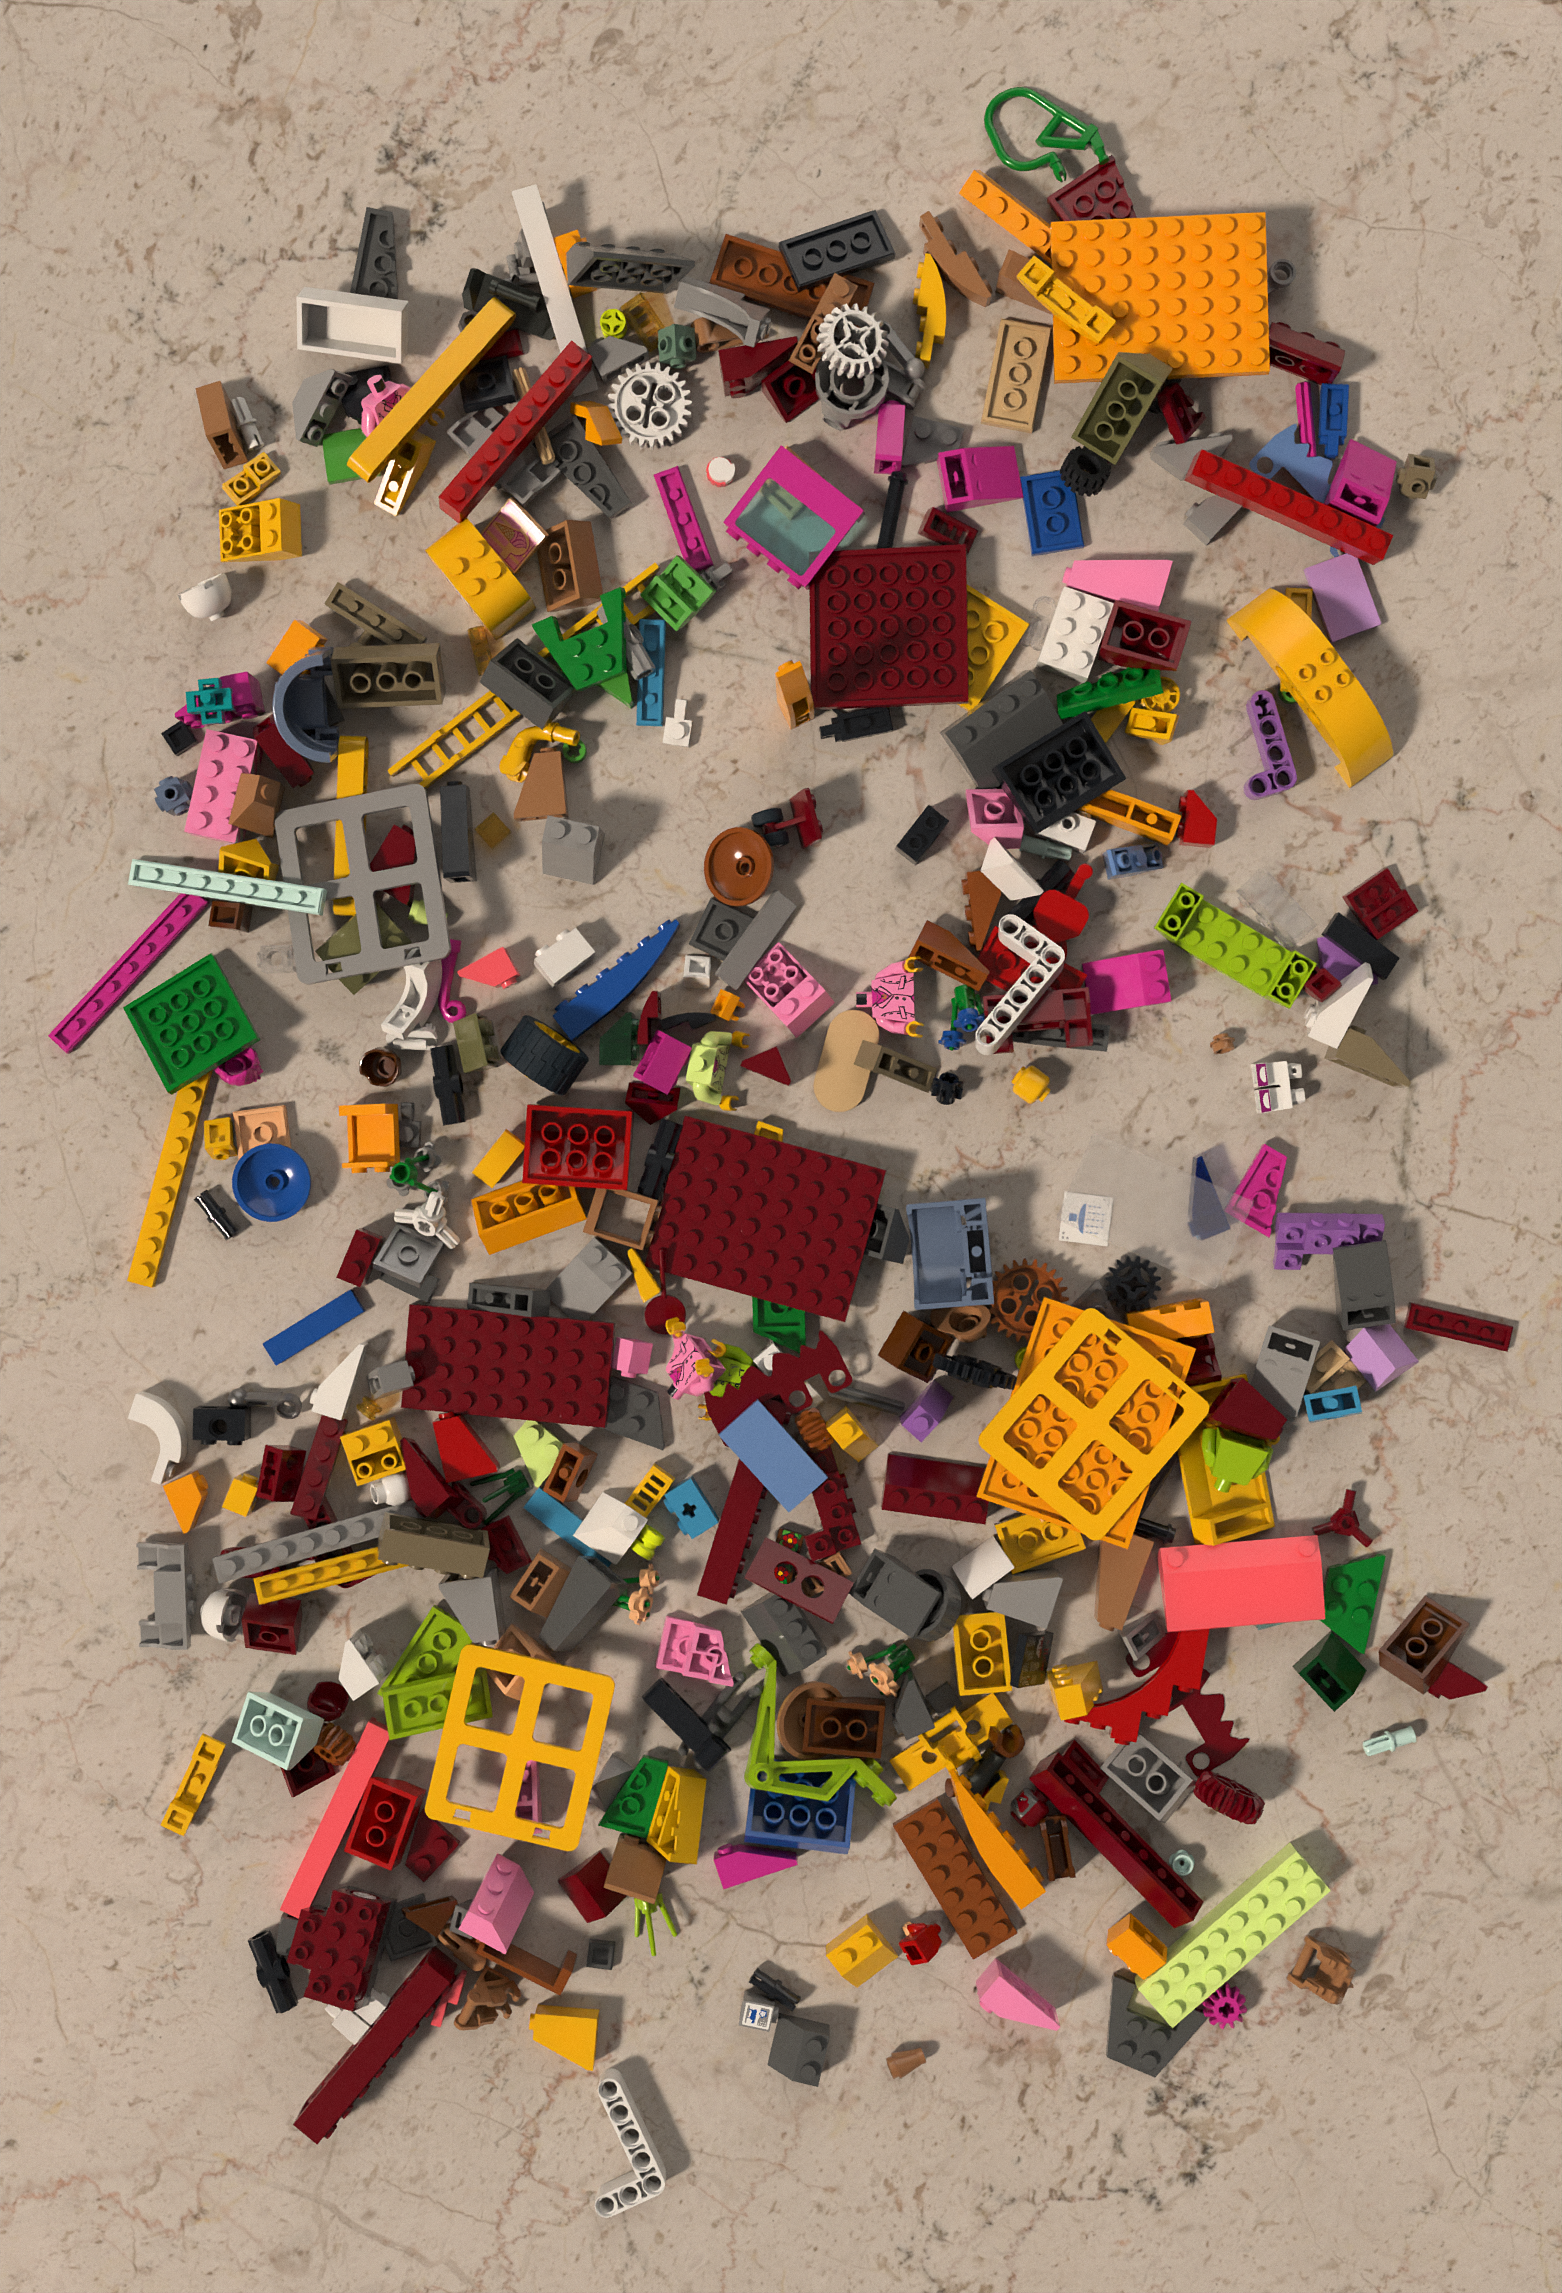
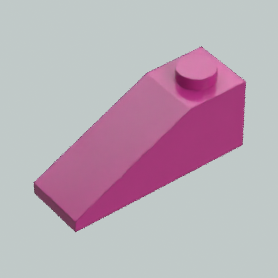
[713,1844,798,1889]

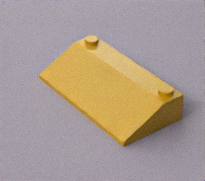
[1172,1374,1275,1546]

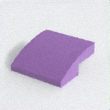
[1317,933,1378,985]

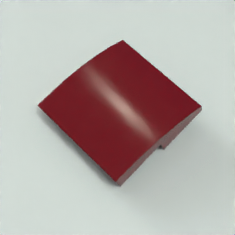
[1342,868,1418,940]
[637,991,661,1046]
[1176,1333,1222,1387]

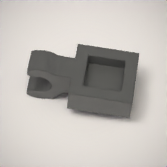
[399,1102,421,1148]

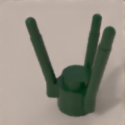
[470,1468,530,1525]

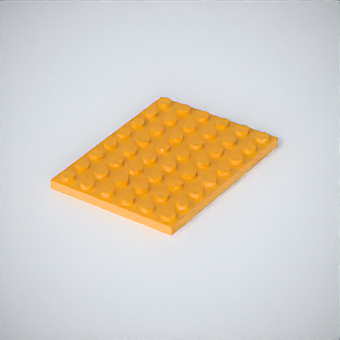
[1050,212,1270,384]
[977,1297,1196,1549]

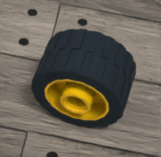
[500,1015,589,1095]

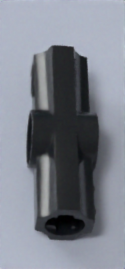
[1008,859,1075,924]
[430,1045,466,1126]
[637,1118,683,1199]
[248,1930,299,2014]

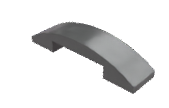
[1012,1024,1110,1052]

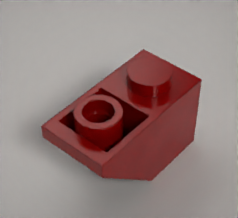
[1176,790,1217,848]

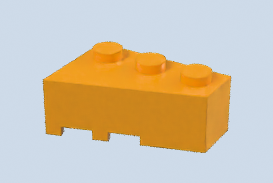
[1124,1298,1215,1341]

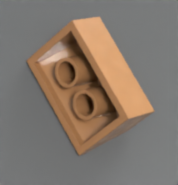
[537,520,603,612]

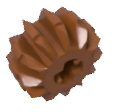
[795,1407,834,1453]
[313,1722,356,1766]

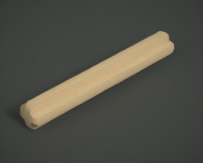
[512,367,555,465]

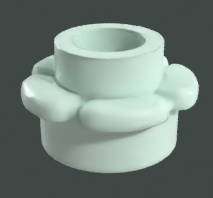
[1169,1850,1195,1876]

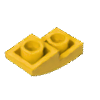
[222,452,281,506]
[472,1129,525,1188]

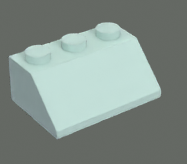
[232,1692,324,1770]

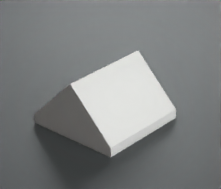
[981,837,1044,901]

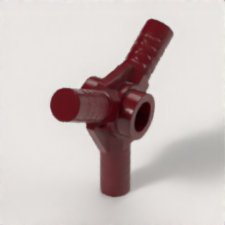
[1312,1489,1373,1547]

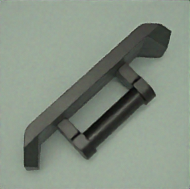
[462,268,555,340]

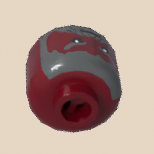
[1010,1788,1049,1828]

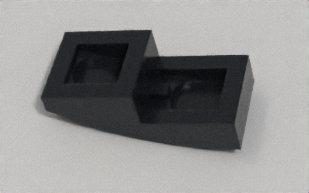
[660,1012,716,1031]

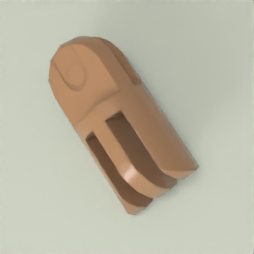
[438,1923,487,1971]

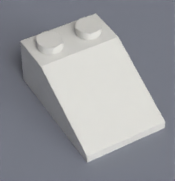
[1304,962,1374,1049]

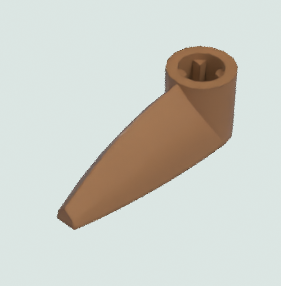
[691,317,769,353]

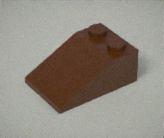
[1379,1595,1470,1695]
[802,1697,886,1759]

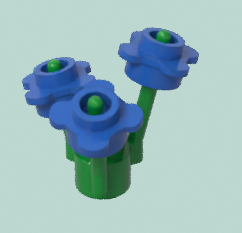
[938,985,985,1051]

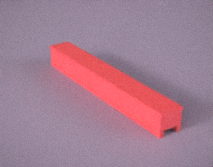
[280,1717,390,1919]

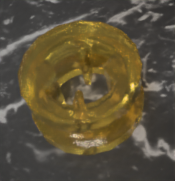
[356,1396,382,1420]

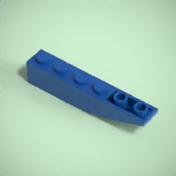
[552,919,681,1041]

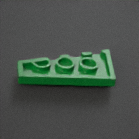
[1056,667,1164,719]

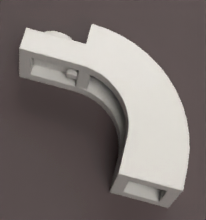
[381,948,442,1040]
[128,1391,188,1485]

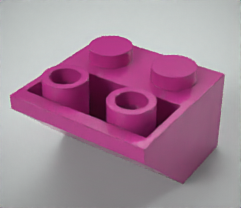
[633,1030,692,1095]

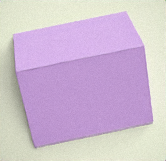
[1344,1324,1419,1392]

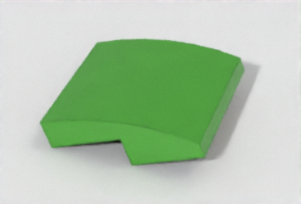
[322,428,381,485]
[640,555,716,631]

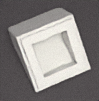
[683,955,711,989]

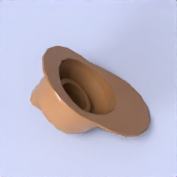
[930,1305,991,1343]

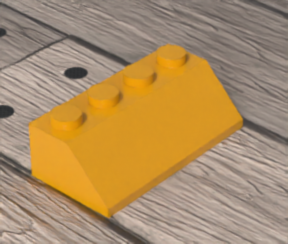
[471,1181,587,1255]

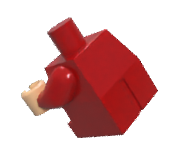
[898,1922,942,1965]

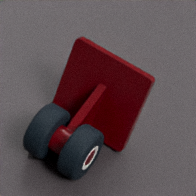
[751,788,823,849]

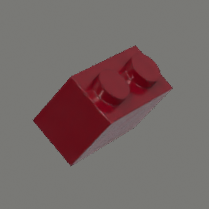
[336,1228,386,1288]

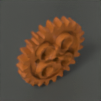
[989,1258,1069,1343]

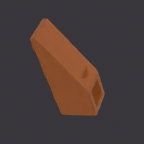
[961,870,1001,952]

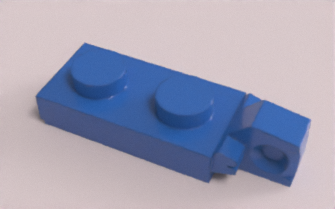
[1318,383,1349,460]

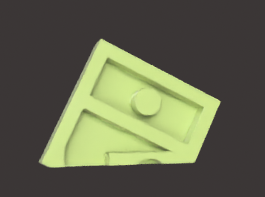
[513,1420,564,1488]

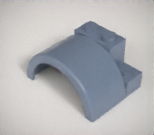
[272,647,340,763]
[906,1197,994,1310]

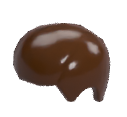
[359,1047,402,1087]

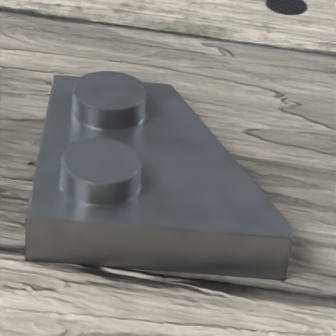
[901,416,964,468]

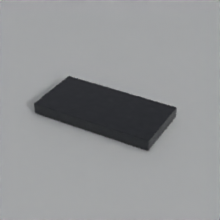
[778,210,896,292]

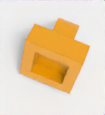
[710,989,745,1021]

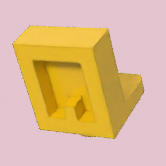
[204,1117,237,1160]

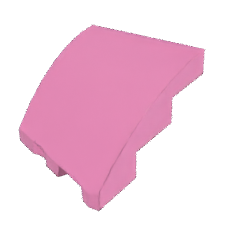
[655,1615,734,1687]

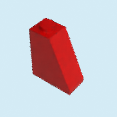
[432,1411,501,1483]

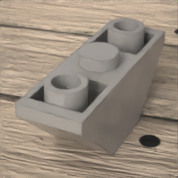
[292,369,353,447]
[1150,432,1233,481]

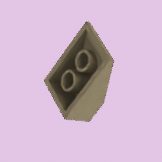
[1324,1025,1411,1088]

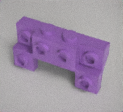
[1273,1213,1385,1270]

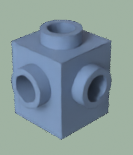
[154,776,193,816]

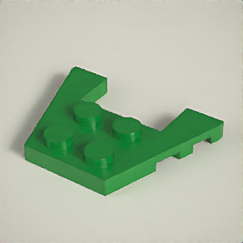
[532,587,626,691]

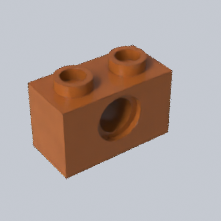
[543,1442,598,1503]

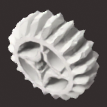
[816,303,889,379]

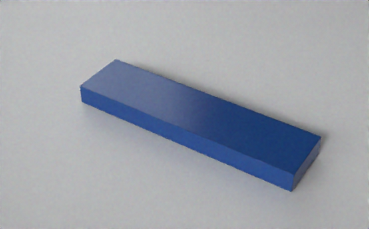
[263,1289,365,1366]

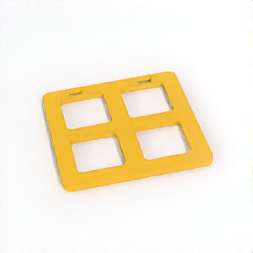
[978,1308,1209,1540]
[425,1643,615,1851]

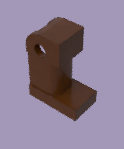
[1039,1814,1076,1881]

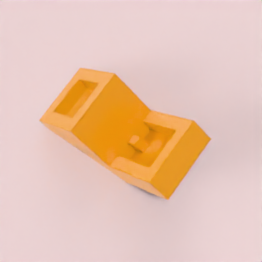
[570,401,622,446]

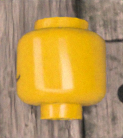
[1011,1065,1051,1104]

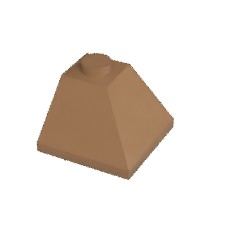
[228,773,285,838]

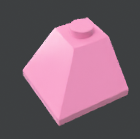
[965,789,1024,849]

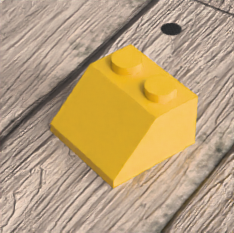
[826,1914,898,1988]

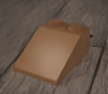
[604,1834,667,1904]

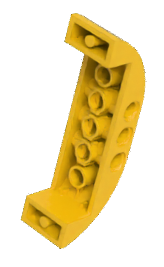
[1226,588,1393,788]

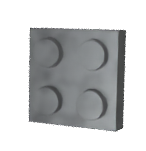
[373,1222,444,1288]

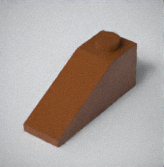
[909,920,989,991]

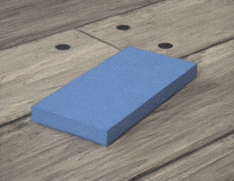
[718,1399,828,1512]

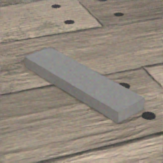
[714,890,797,990]

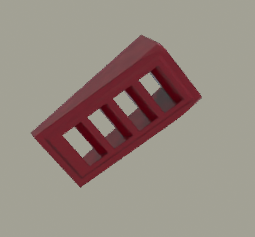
[918,507,978,555]

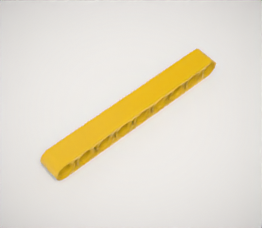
[347,297,516,483]

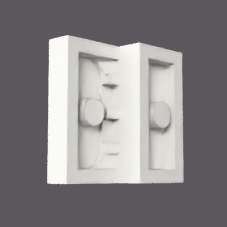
[952,1536,1015,1599]

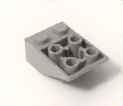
[1251,1325,1320,1418]

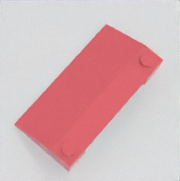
[1157,1535,1325,1632]

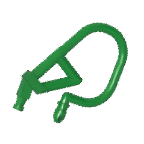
[984,87,1110,183]

